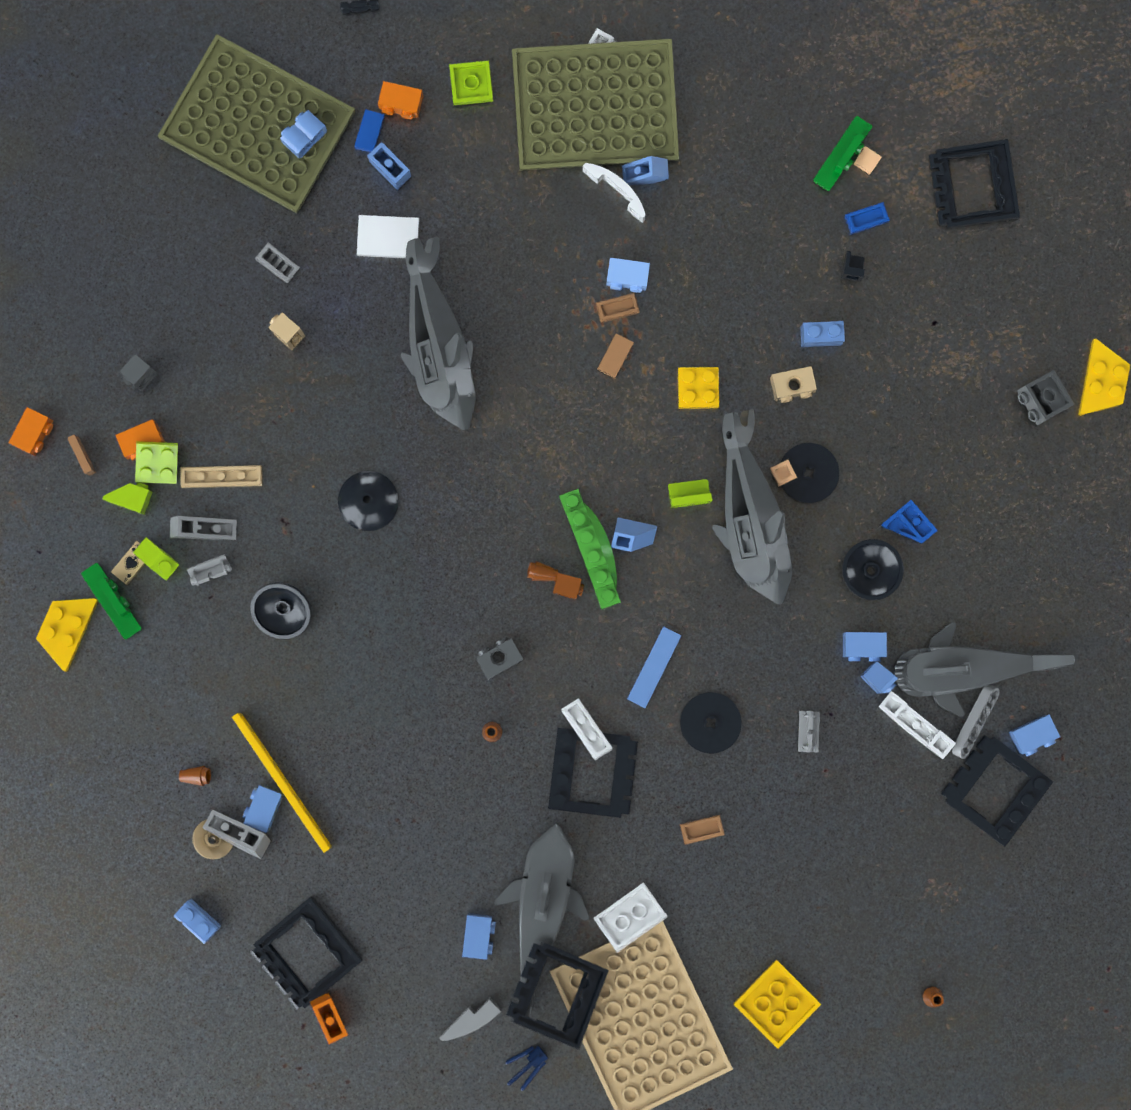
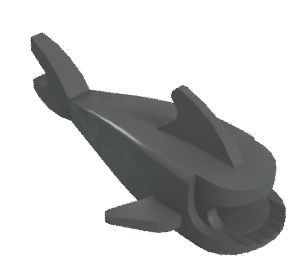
[894,622,1075,717]

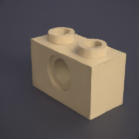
[269,313,305,350]
[770,366,817,403]

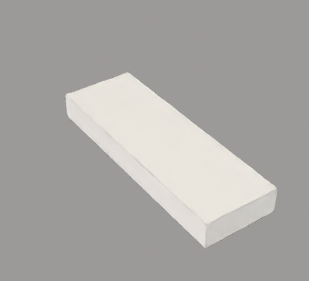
[561,698,612,760]

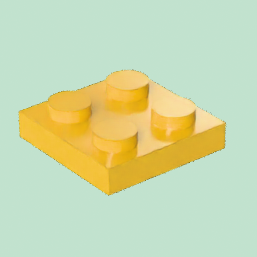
[678,367,719,409]

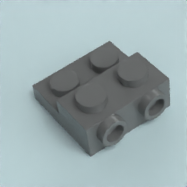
[1017,370,1074,425]

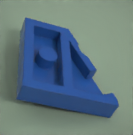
[881,500,938,543]

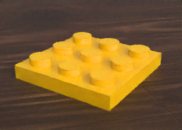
[733,960,821,1049]

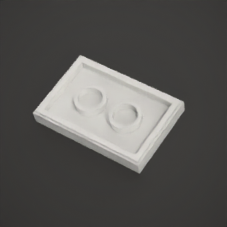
[357,215,419,258]
[593,882,668,953]

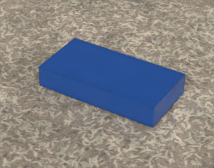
[354,109,385,153]
[845,202,890,234]

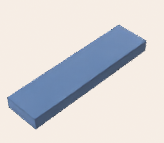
[627,626,682,708]

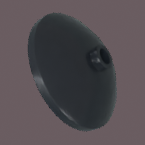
[338,471,399,531]
[842,539,904,600]
[250,582,311,639]

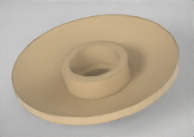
[192,820,233,859]

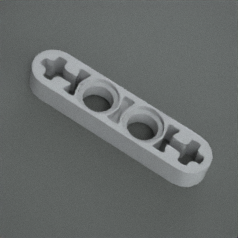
[952,684,1000,759]

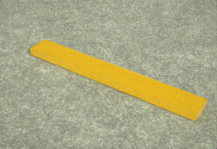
[232,713,332,853]

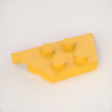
[1078,339,1130,416]
[36,598,98,672]

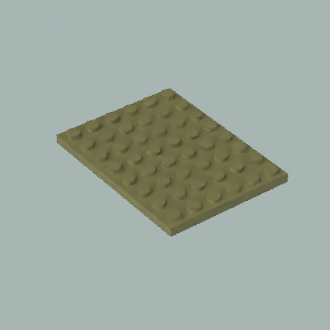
[158,34,356,213]
[512,39,679,170]

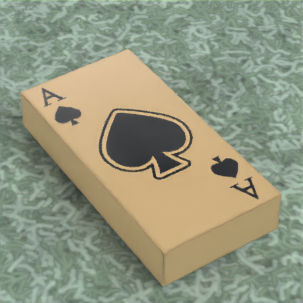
[111,541,145,585]

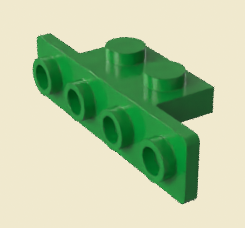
[813,116,872,191]
[81,563,142,640]

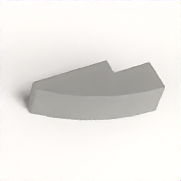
[439,997,502,1041]

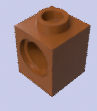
[553,573,584,600]

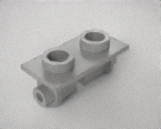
[187,554,232,586]
[798,711,820,753]

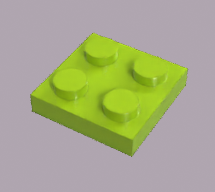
[449,60,493,106]
[135,441,178,484]

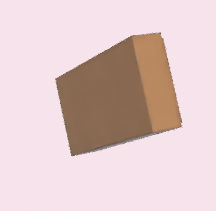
[596,293,640,323]
[597,334,634,379]
[68,434,96,476]
[680,815,725,845]

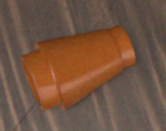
[527,561,558,581]
[482,722,502,742]
[179,766,211,786]
[923,987,944,1008]

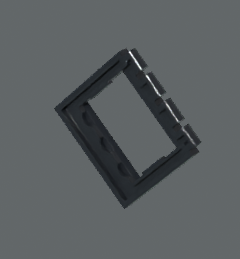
[929,139,1020,229]
[548,727,638,818]
[941,735,1053,847]
[250,897,363,1010]
[506,942,609,1050]

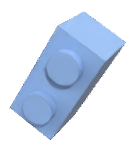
[606,258,650,293]

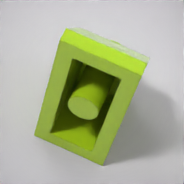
[102,482,153,515]
[133,537,179,580]

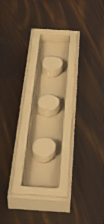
[181,465,263,488]

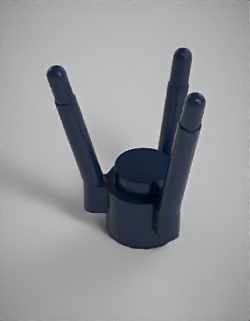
[505,1046,548,1091]

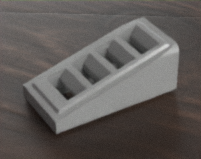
[255,242,300,283]

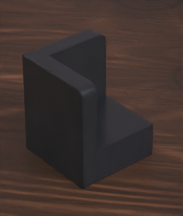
[841,251,865,281]

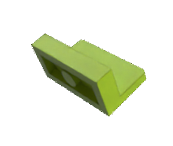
[668,479,712,508]

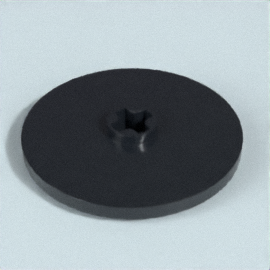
[781,443,839,503]
[680,692,742,754]

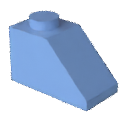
[622,156,669,185]

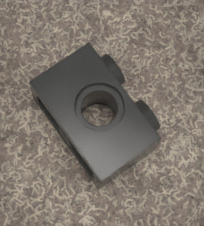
[119,354,158,392]
[476,637,524,680]

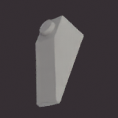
[170,516,237,540]
[202,810,271,859]

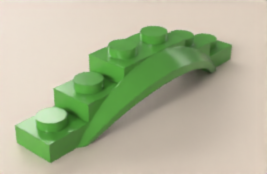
[559,489,621,609]

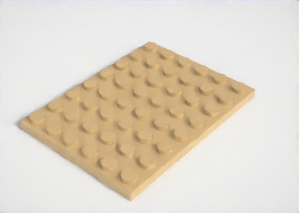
[550,921,733,1110]

